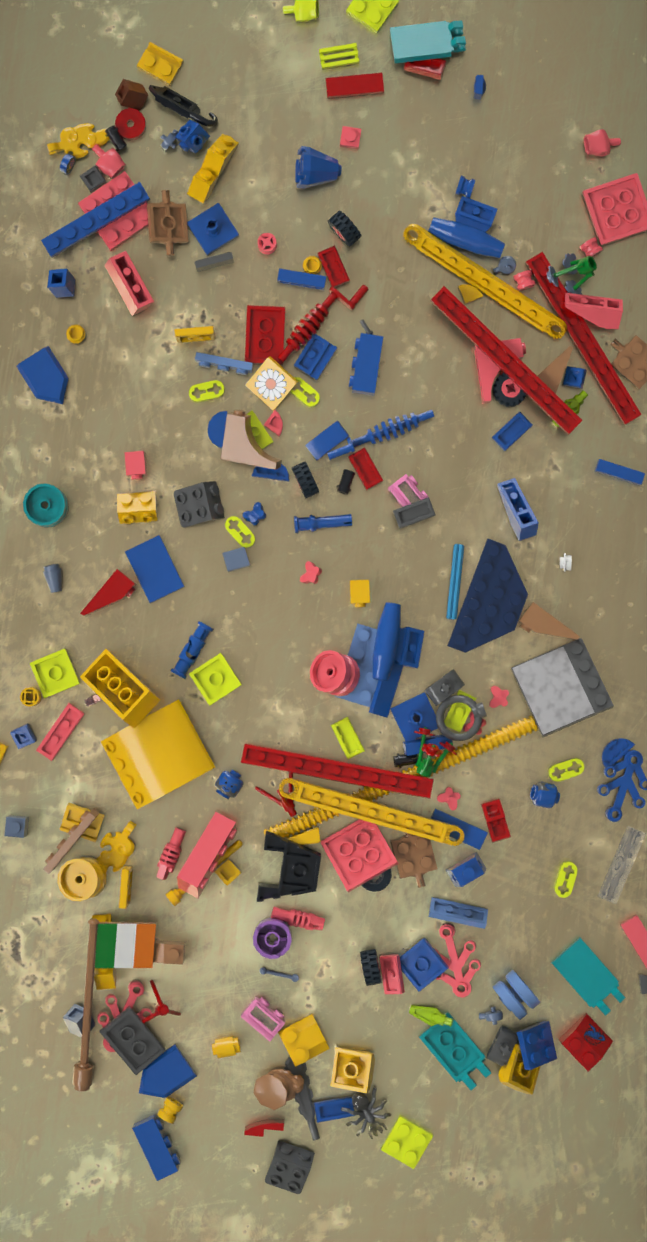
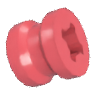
[258,233,277,255]
[579,237,603,257]
[513,270,536,291]

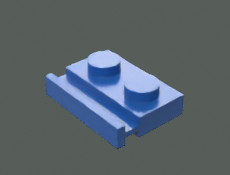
[294,334,337,380]

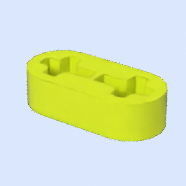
[290,377,320,408]
[189,380,225,403]
[225,516,255,548]
[548,758,584,782]
[554,861,577,898]

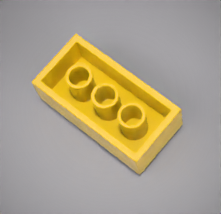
[80,649,160,728]

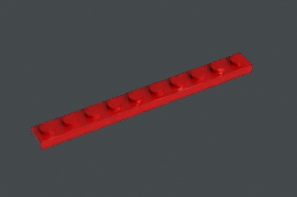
[526,251,642,425]
[430,286,582,435]
[241,744,434,799]

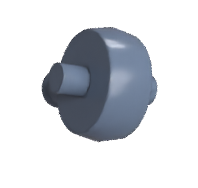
[160,129,179,150]
[493,256,516,274]
[479,1007,503,1025]

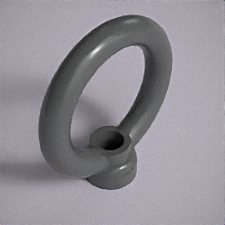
[436,695,487,741]

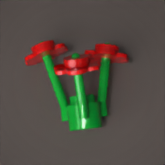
[414,727,457,777]

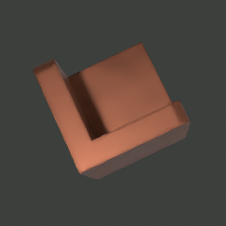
[115,79,148,110]

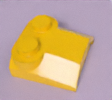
[278,1014,330,1067]
[499,1044,540,1095]
[330,1047,375,1093]

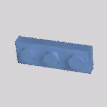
[195,352,253,375]
[428,897,488,929]

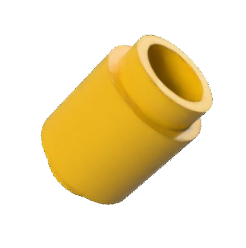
[212,1036,241,1059]

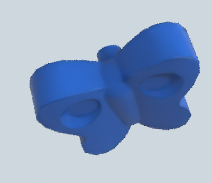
[243,502,266,525]

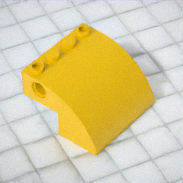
[101,699,215,809]

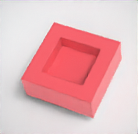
[340,126,361,149]

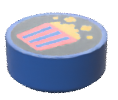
[60,154,76,174]

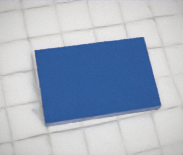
[125,535,185,603]

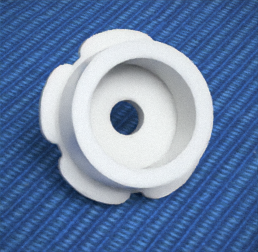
[560,553,572,572]

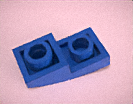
[305,421,349,460]

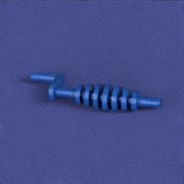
[327,410,435,460]

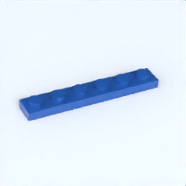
[41,182,150,258]

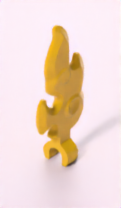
[47,123,110,159]
[96,820,137,872]

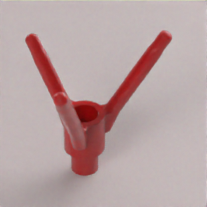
[255,773,297,817]
[142,980,181,1023]

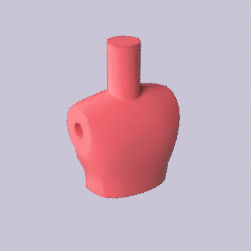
[584,129,621,157]
[92,144,126,179]

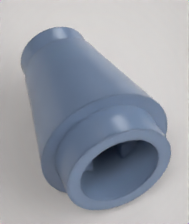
[43,564,62,593]

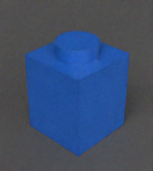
[47,269,76,298]

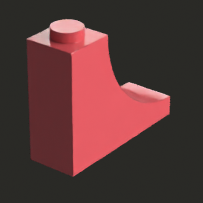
[474,338,526,404]

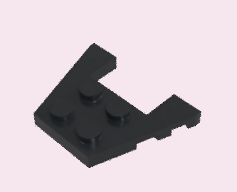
[256,831,321,902]

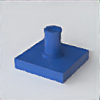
[187,203,239,256]
[390,692,438,741]

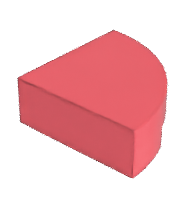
[264,410,283,437]

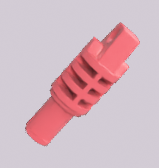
[156,827,186,880]
[271,907,325,931]

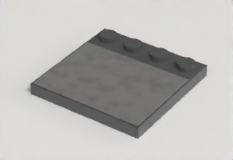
[511,638,614,738]

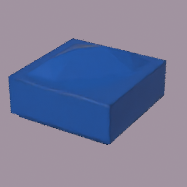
[473,75,486,100]
[563,366,587,389]
[10,723,37,749]

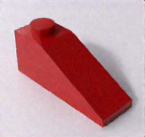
[80,569,137,616]

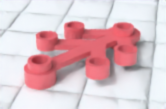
[435,923,481,998]
[97,980,152,1052]

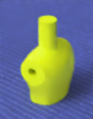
[283,0,319,22]

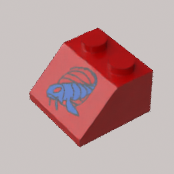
[559,1013,613,1072]

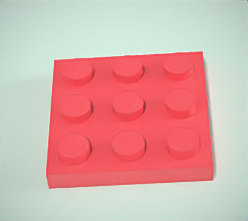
[78,171,148,251]
[582,173,647,246]
[320,819,399,892]

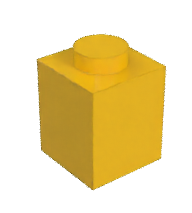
[350,580,370,607]

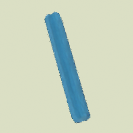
[446,544,464,620]

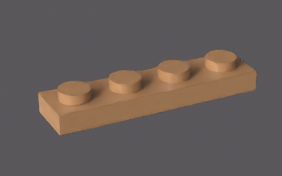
[43,808,100,874]

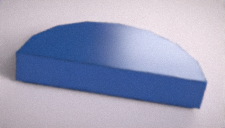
[207,411,227,448]
[252,463,289,482]
[601,738,635,771]

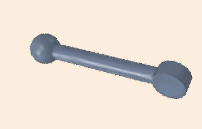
[259,967,299,982]

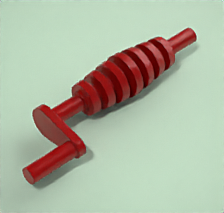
[278,285,369,362]

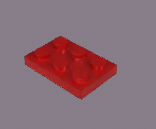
[245,305,286,365]

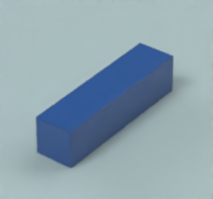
[277,268,326,290]
[595,459,645,486]
[403,734,453,756]

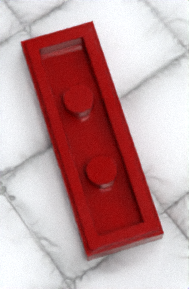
[326,72,384,99]

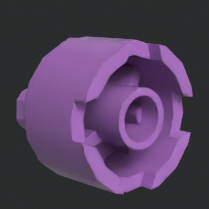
[253,918,292,959]

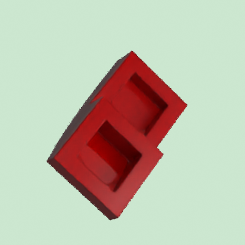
[481,799,511,843]
[244,1119,285,1137]

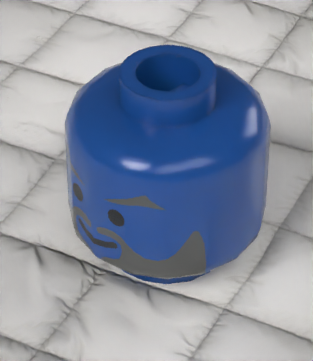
[215,770,244,799]
[530,782,560,809]

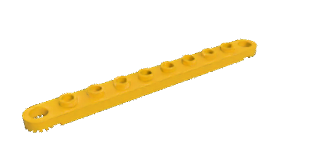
[403,224,567,339]
[279,778,464,846]

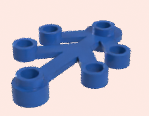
[597,750,647,822]

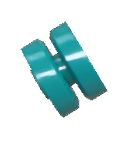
[23,483,69,528]

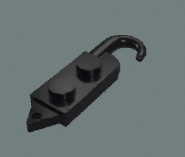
[149,85,218,127]

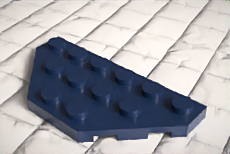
[447,539,528,653]

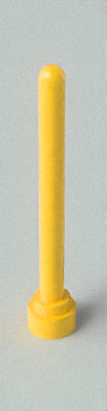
[165,840,243,906]

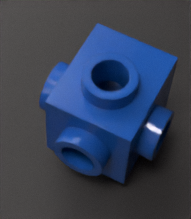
[175,119,210,154]

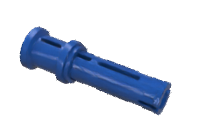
[294,514,352,533]

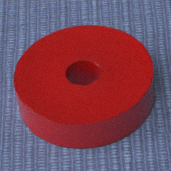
[115,108,146,140]

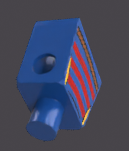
[446,852,486,887]

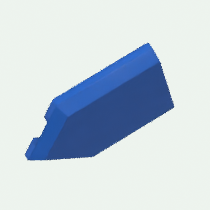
[16,346,69,405]
[139,1044,197,1098]

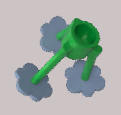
[547,253,597,295]

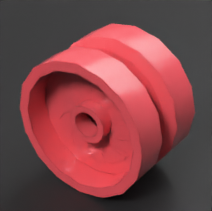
[310,650,360,697]

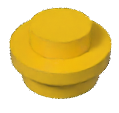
[303,256,322,275]
[66,324,86,344]

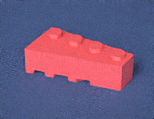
[177,812,237,899]

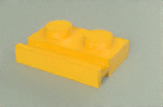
[137,42,184,86]
[59,803,105,842]

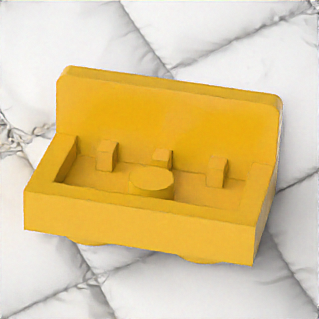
[117,491,158,524]

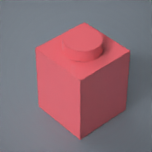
[124,451,147,480]

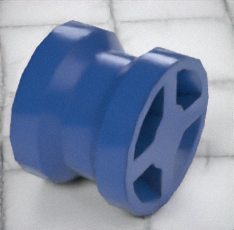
[455,175,475,198]

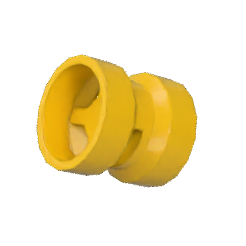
[20,687,42,707]
[157,1096,183,1124]

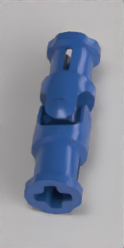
[171,621,214,679]

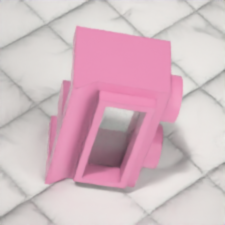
[387,474,430,507]
[241,996,285,1041]

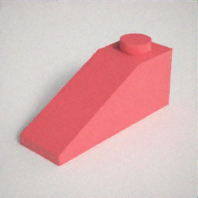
[565,293,623,330]

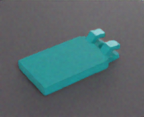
[390,20,466,64]
[551,937,625,1016]
[419,1012,491,1090]

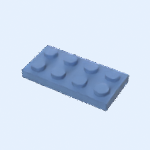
[335,623,378,707]

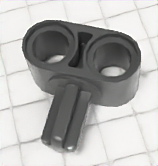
[424,669,465,706]
[486,1025,518,1066]

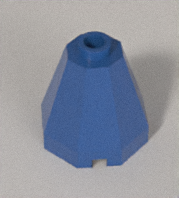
[295,146,342,189]

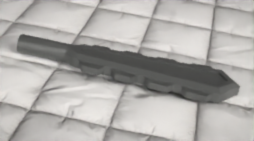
[284,1056,320,1141]

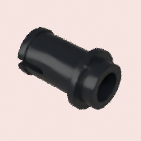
[105,125,127,151]
[336,469,355,495]
[393,753,418,769]

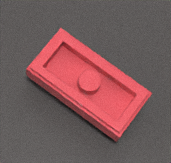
[379,955,405,994]

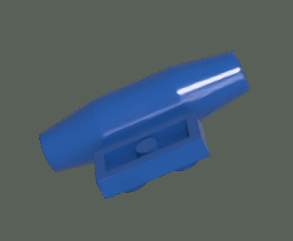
[428,196,505,258]
[372,602,424,681]

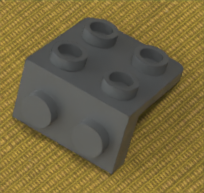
[174,481,225,528]
[265,1140,315,1194]

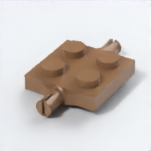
[147,190,189,256]
[610,335,647,389]
[390,832,437,888]

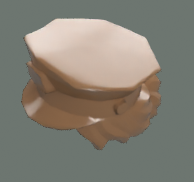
[254,1069,304,1110]

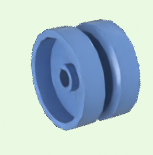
[493,970,541,1020]

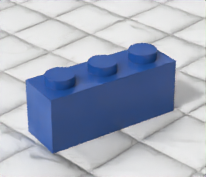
[349,333,383,396]
[132,1114,181,1181]

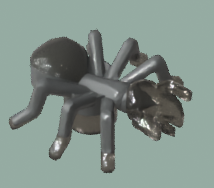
[341,1087,391,1139]

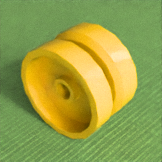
[57,857,107,901]

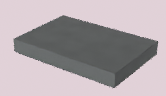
[100,1006,166,1075]

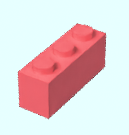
[104,251,154,316]

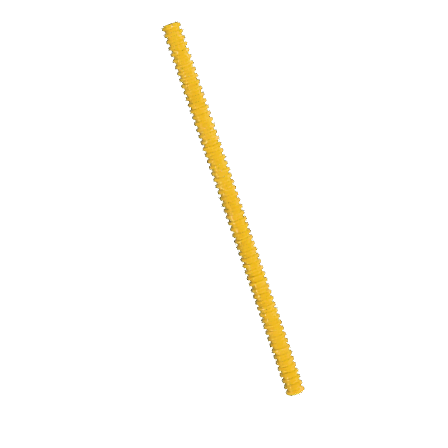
[264,715,538,838]

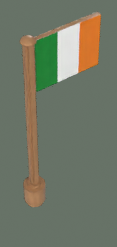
[73,919,156,1091]

